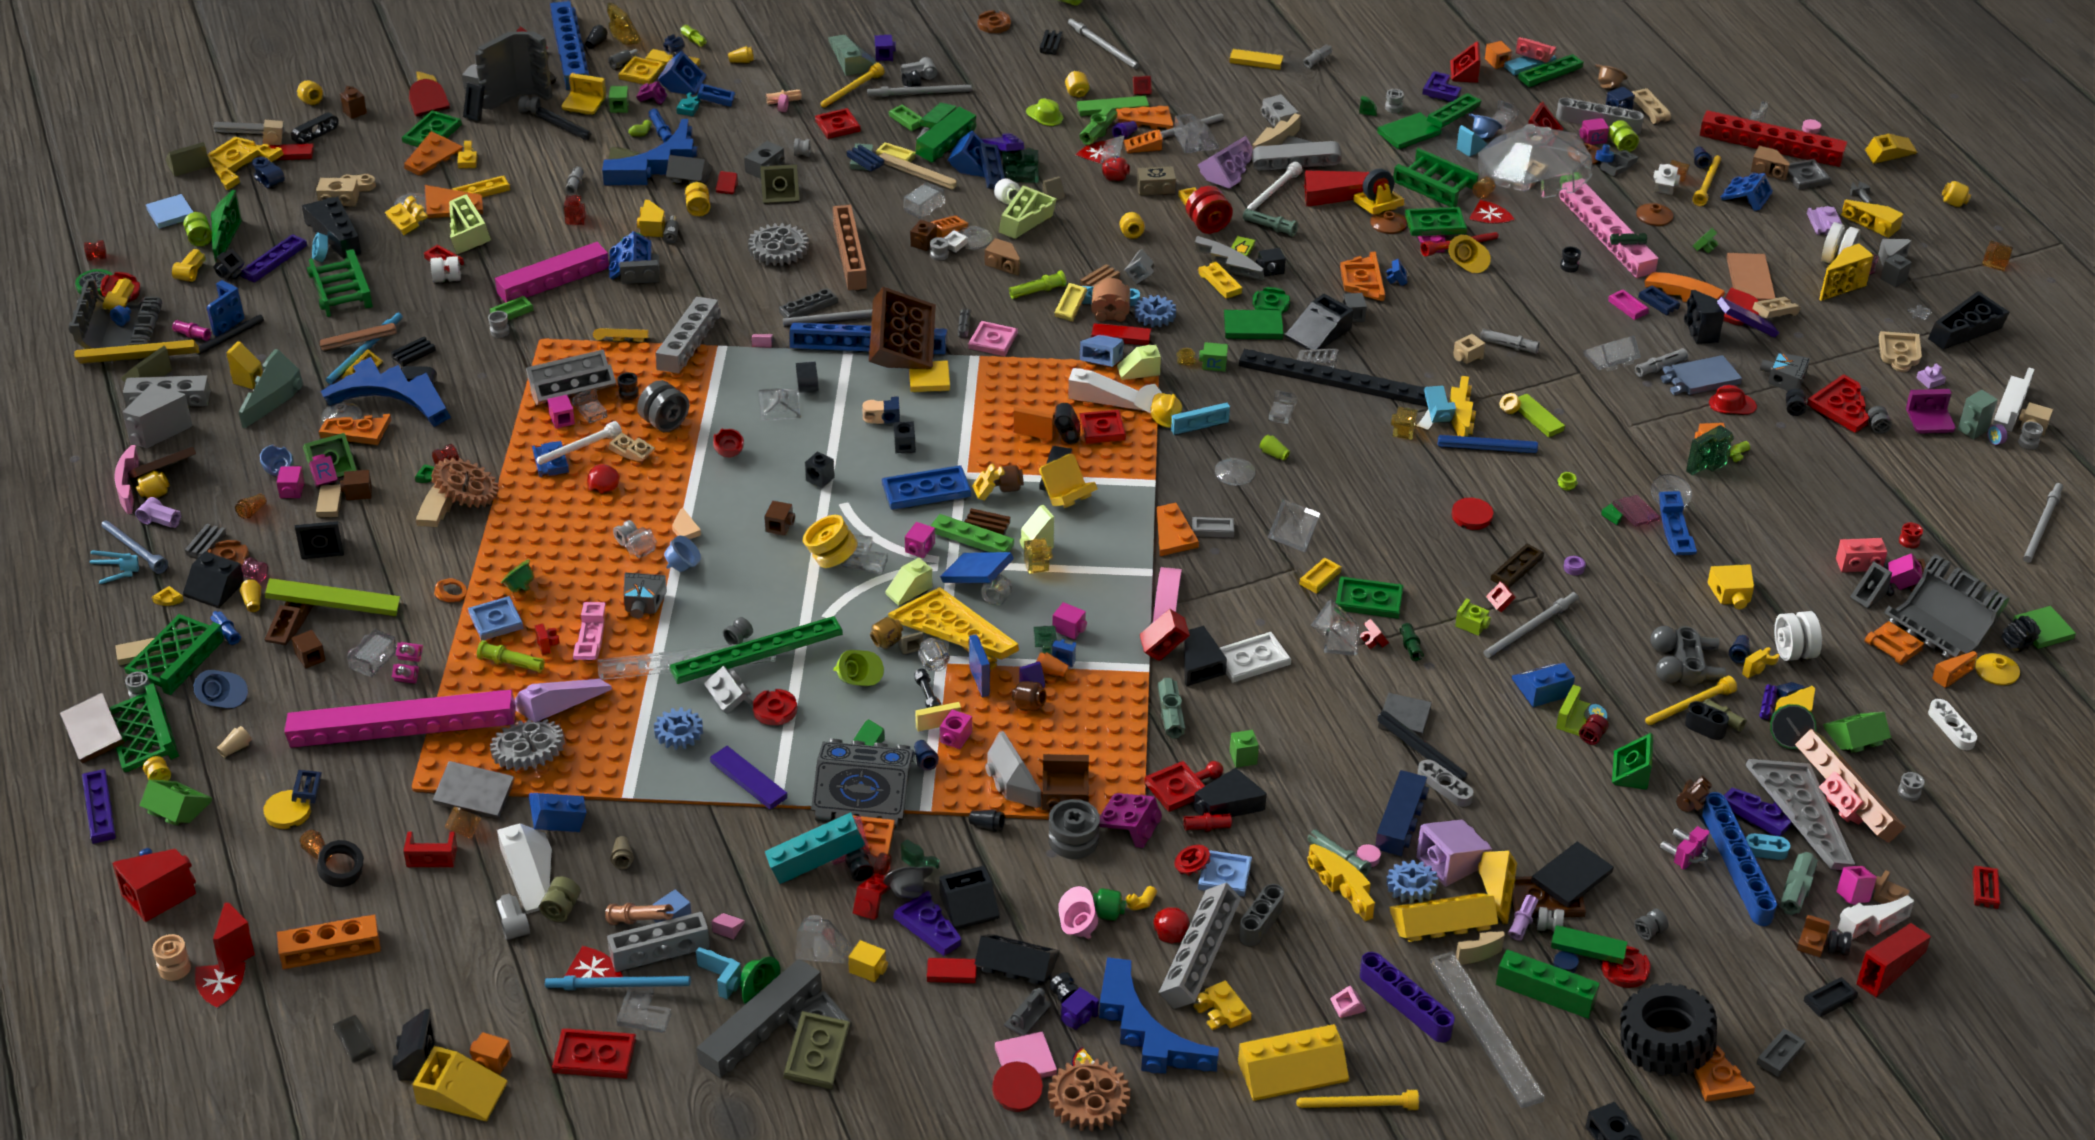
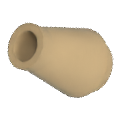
[216,726,252,758]

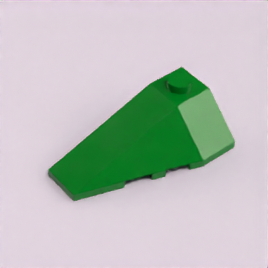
[210,190,242,263]

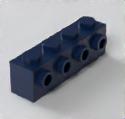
[1375,770,1430,856]

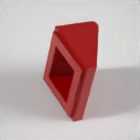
[716,171,738,194]

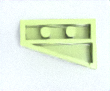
[998,185,1057,239]
[449,194,491,255]

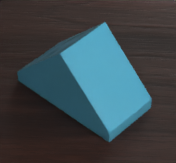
[1457,125,1489,157]

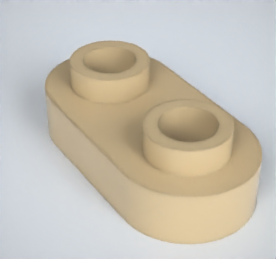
[341,174,376,191]

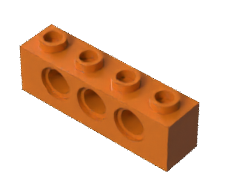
[277,914,381,969]

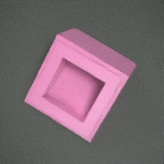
[752,334,773,348]
[711,913,745,939]
[1330,986,1366,1018]

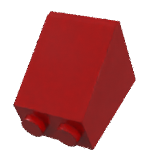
[112,849,196,922]

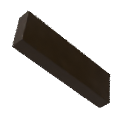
[1490,543,1544,588]

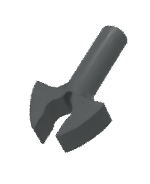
[1850,181,1874,204]

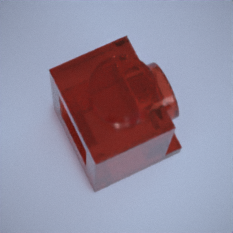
[563,195,587,225]

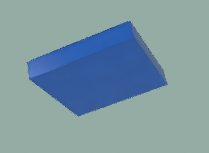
[969,634,990,697]

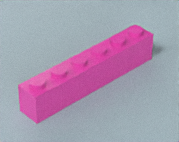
[495,242,609,303]

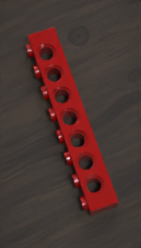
[1699,110,1847,167]

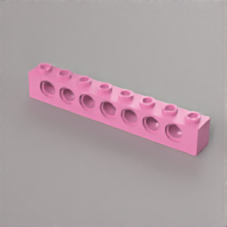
[1559,178,1658,278]

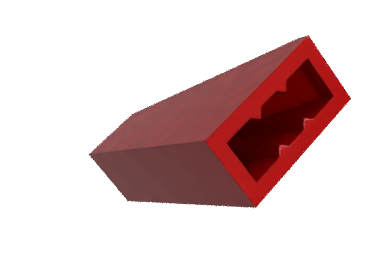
[1304,171,1370,207]
[1856,923,1931,998]

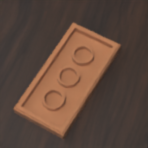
[1727,253,1775,301]

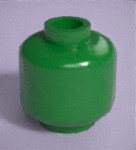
[1093,888,1126,921]

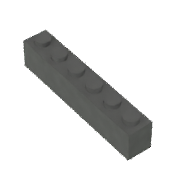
[696,959,822,1078]

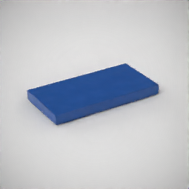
[882,465,971,510]

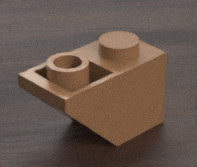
[1751,146,1790,180]
[985,238,1020,275]

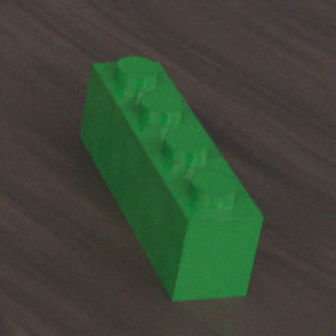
[915,106,977,163]
[1496,949,1600,1019]

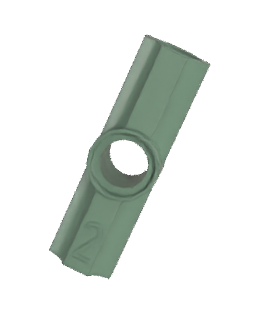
[1158,678,1185,739]
[1780,852,1818,915]

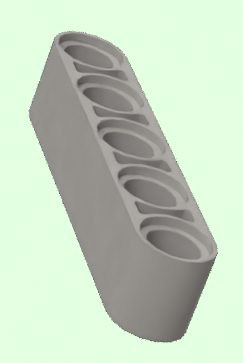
[1556,98,1644,134]
[1252,141,1342,170]

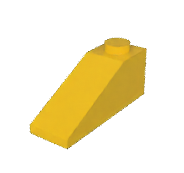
[1478,851,1517,924]

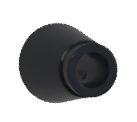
[585,25,608,49]
[969,809,1005,832]

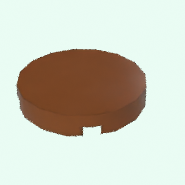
[977,10,1011,33]
[207,540,250,568]

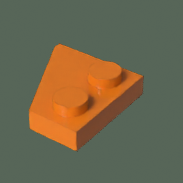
[853,816,895,863]

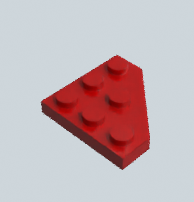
[1807,374,1869,433]

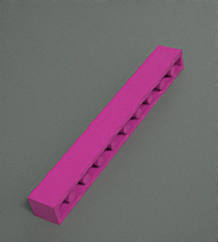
[284,689,516,748]

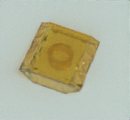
[607,3,641,45]

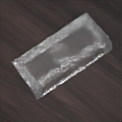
[1100,136,1124,163]

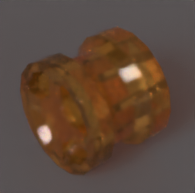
[1473,176,1495,199]

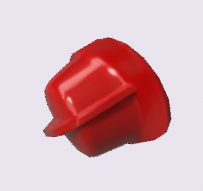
[1709,385,1757,414]

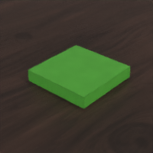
[2013,606,2076,649]

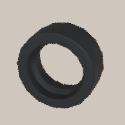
[317,840,364,887]

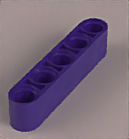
[1359,952,1455,1043]

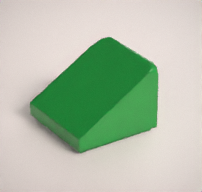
[853,719,885,746]

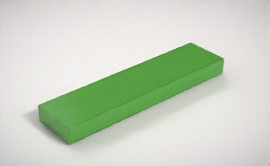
[1077,96,1149,116]

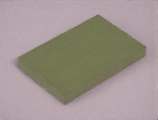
[783,1011,850,1089]

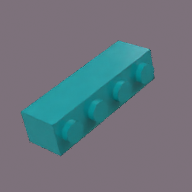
[765,812,866,884]

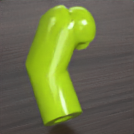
[628,120,652,137]

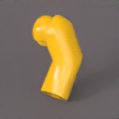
[1125,886,1157,911]

